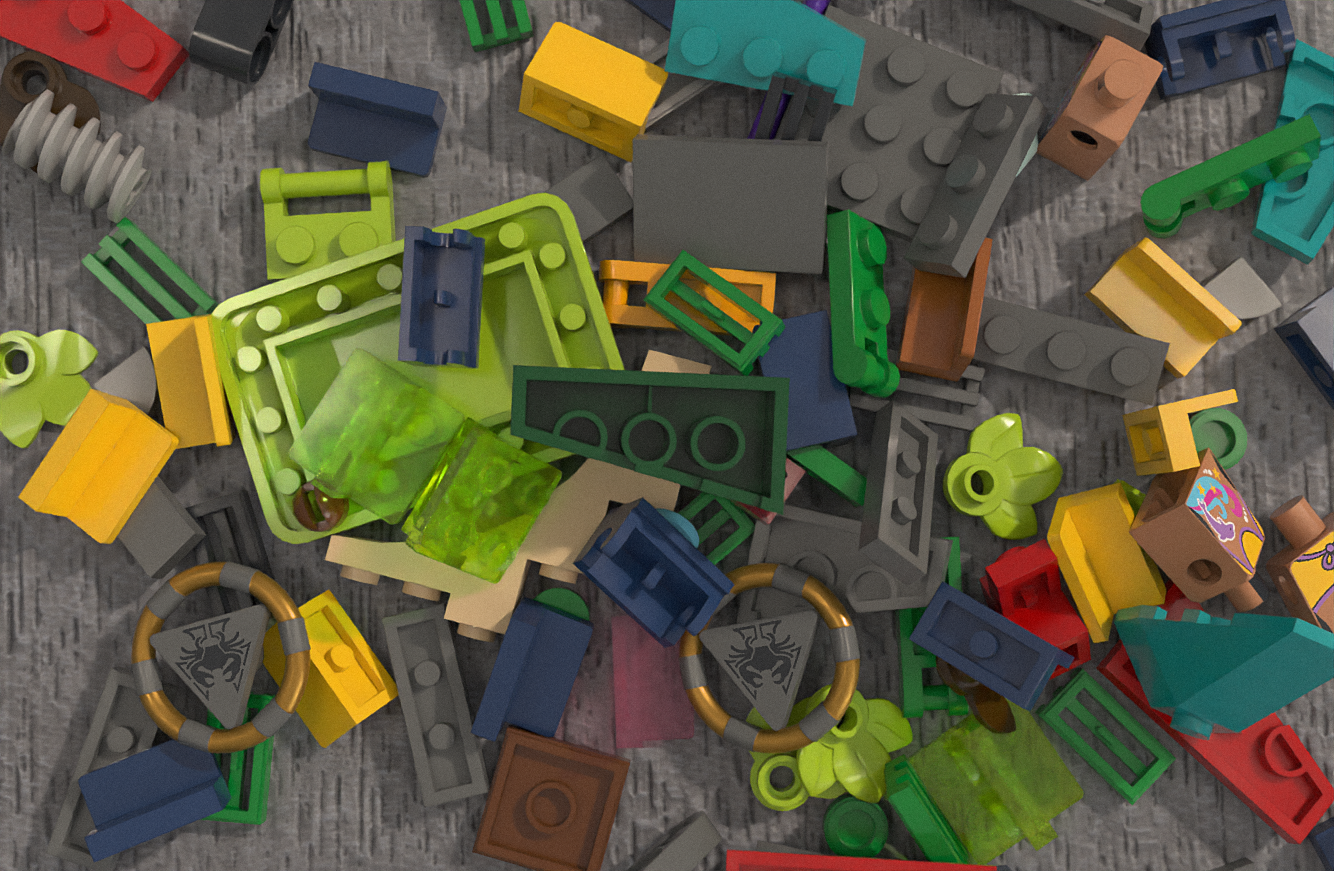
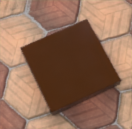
[472,725,631,871]

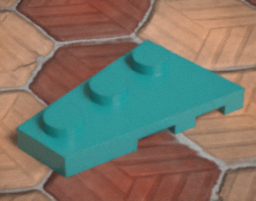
[665,0,867,106]
[1251,39,1334,265]

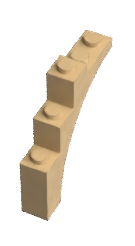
[325,350,712,642]

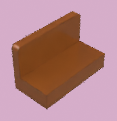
[896,237,992,382]

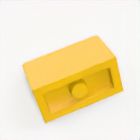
[518,22,668,162]
[1084,237,1242,379]
[146,314,236,449]
[18,388,179,544]
[1122,389,1238,476]
[1047,482,1166,643]
[262,589,399,748]

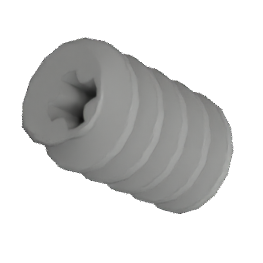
[2,89,153,223]

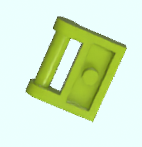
[260,161,396,283]

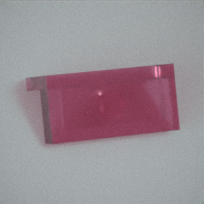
[611,613,694,749]

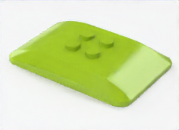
[211,193,625,544]

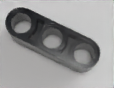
[189,0,294,86]

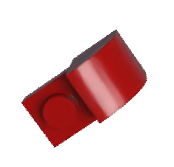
[979,539,1091,681]

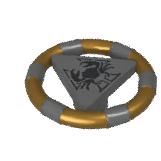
[131,561,311,753]
[678,563,861,754]

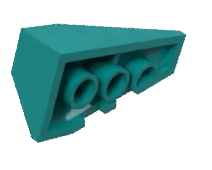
[1114,605,1334,740]

